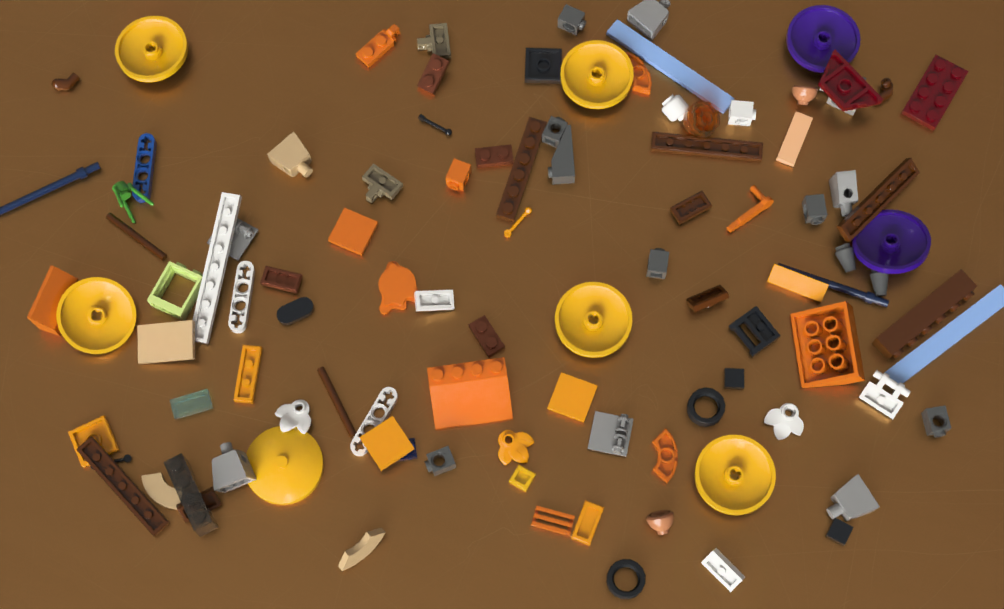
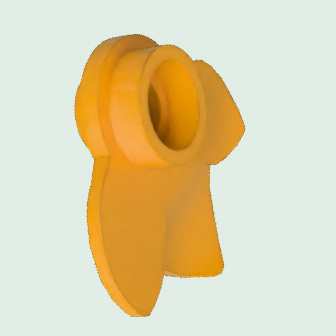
[498,430,534,465]

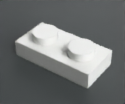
[414,289,455,311]
[701,548,745,592]

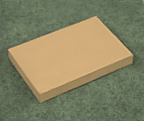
[137,320,195,364]

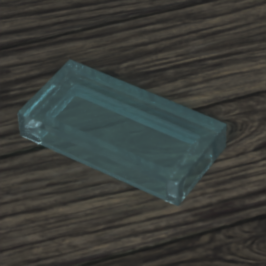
[170,389,213,420]

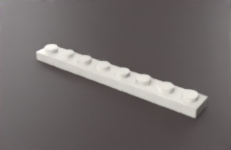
[193,192,242,344]

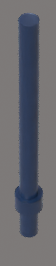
[0,162,101,215]
[778,263,889,307]

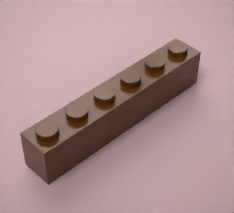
[872,269,977,361]

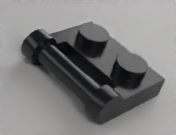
[729,306,781,357]

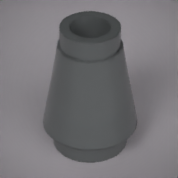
[835,243,856,273]
[870,269,889,297]

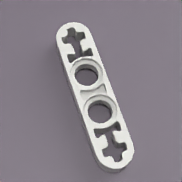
[228,261,255,334]
[350,387,398,456]

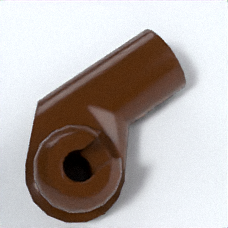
[52,73,80,91]
[879,78,893,105]

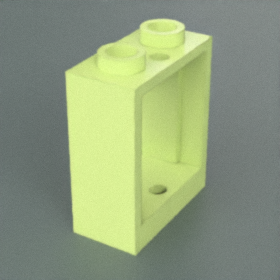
[147,261,203,321]

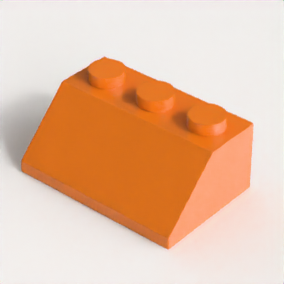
[27,265,80,336]

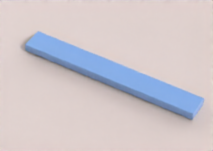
[606,19,735,114]
[883,284,1004,383]

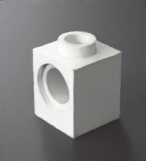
[728,100,756,127]

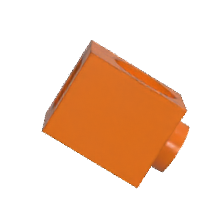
[445,158,472,191]

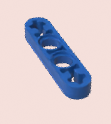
[132,133,157,203]

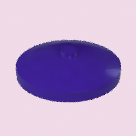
[786,5,861,73]
[852,209,931,274]

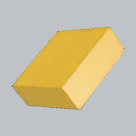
[509,464,536,492]

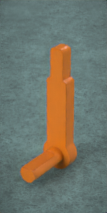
[726,185,774,233]

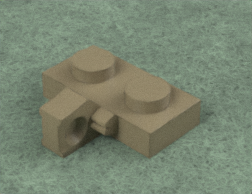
[417,23,451,59]
[362,163,403,204]

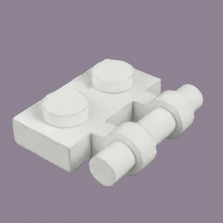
[859,370,911,419]

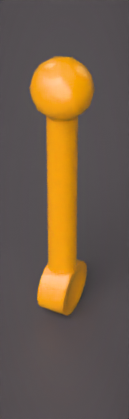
[504,207,532,237]

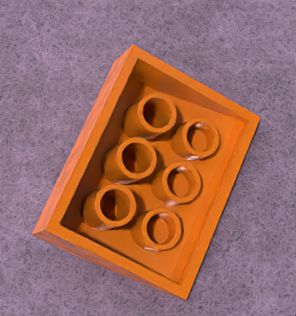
[790,301,865,388]
[427,357,513,430]

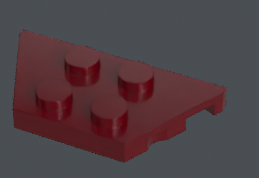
[818,49,884,111]

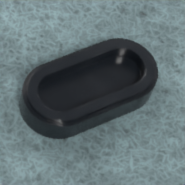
[277,297,314,325]

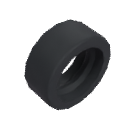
[687,387,726,427]
[606,559,646,599]

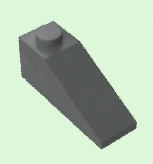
[548,125,575,185]

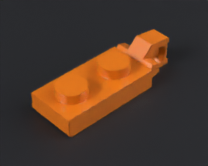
[356,24,400,68]

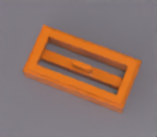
[531,505,575,536]

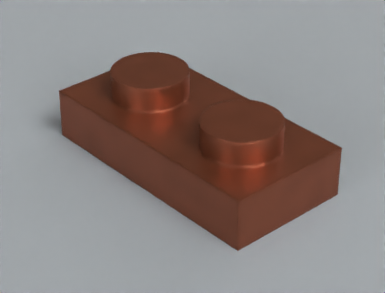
[417,53,450,94]
[475,144,514,168]
[468,315,505,358]

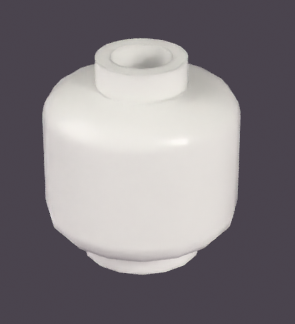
[662,94,689,122]

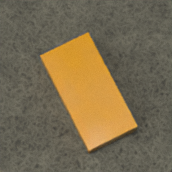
[571,500,604,546]

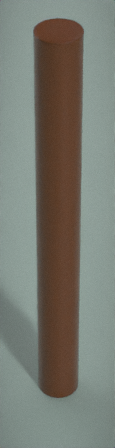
[106,213,167,261]
[317,367,356,438]

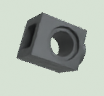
[557,4,587,36]
[542,116,568,148]
[802,194,828,225]
[646,248,669,279]
[921,405,951,438]
[424,446,456,476]

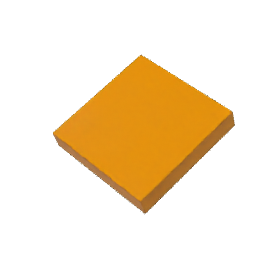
[547,372,598,423]
[68,415,120,468]
[359,416,414,471]

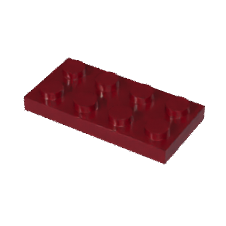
[901,55,969,131]

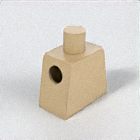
[267,132,313,177]

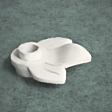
[275,399,311,434]
[764,403,804,440]

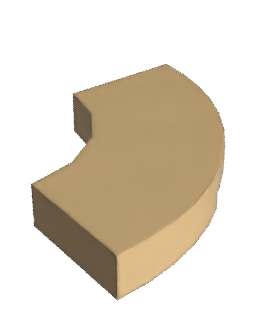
[141,473,185,510]
[338,528,386,571]

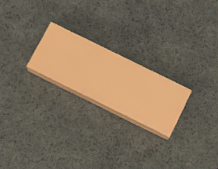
[776,112,813,167]

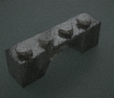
[163,453,219,537]

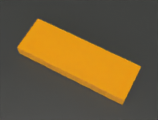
[767,263,829,303]
[233,345,263,404]

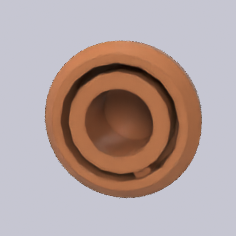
[792,85,818,105]
[646,510,674,535]

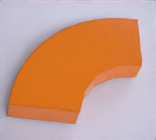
[625,51,652,95]
[652,428,678,484]

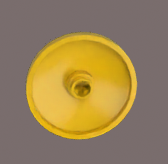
[115,16,188,82]
[560,40,634,109]
[56,277,136,354]
[555,282,632,358]
[246,426,324,505]
[694,435,776,515]

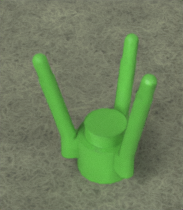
[112,181,154,224]

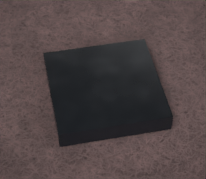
[525,48,562,84]

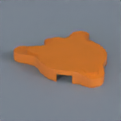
[378,261,418,315]

